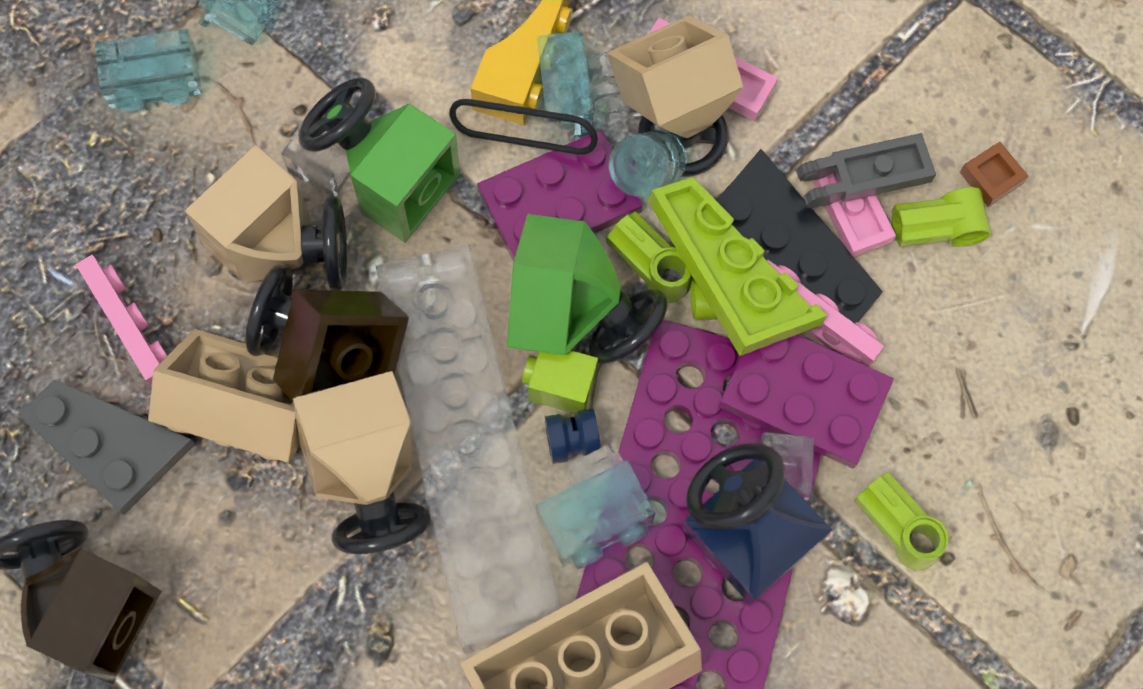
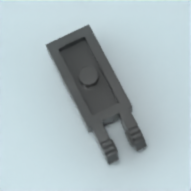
[795,133,936,208]

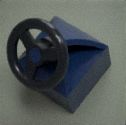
[682,443,832,606]

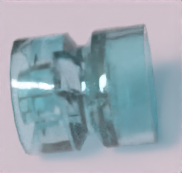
[609,130,687,197]

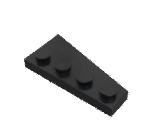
[716,149,883,323]

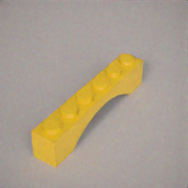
[471,0,572,126]

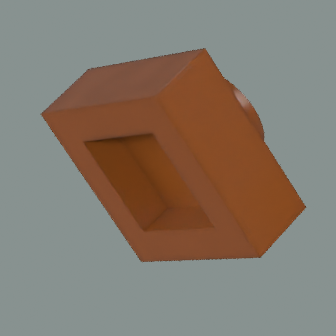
[960,141,1029,207]

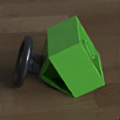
[298,78,460,243]
[507,214,668,364]

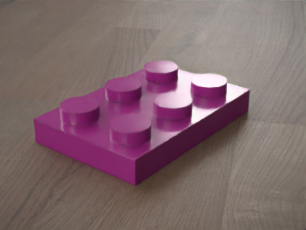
[477,129,643,262]
[718,335,894,469]

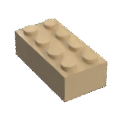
[460,562,702,689]

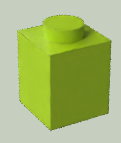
[522,350,598,414]

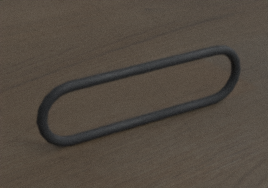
[449,99,598,155]

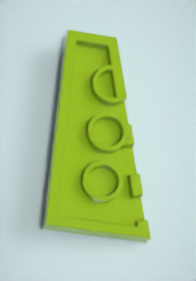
[648,177,828,356]

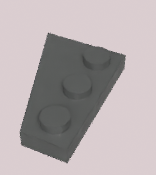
[18,379,195,515]

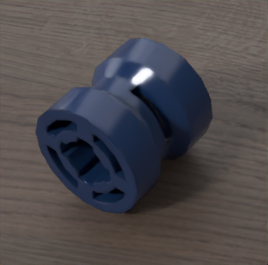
[545,408,601,464]

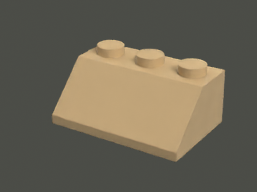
[148,329,300,463]

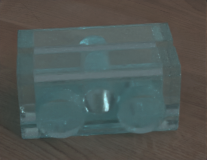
[95,29,202,111]

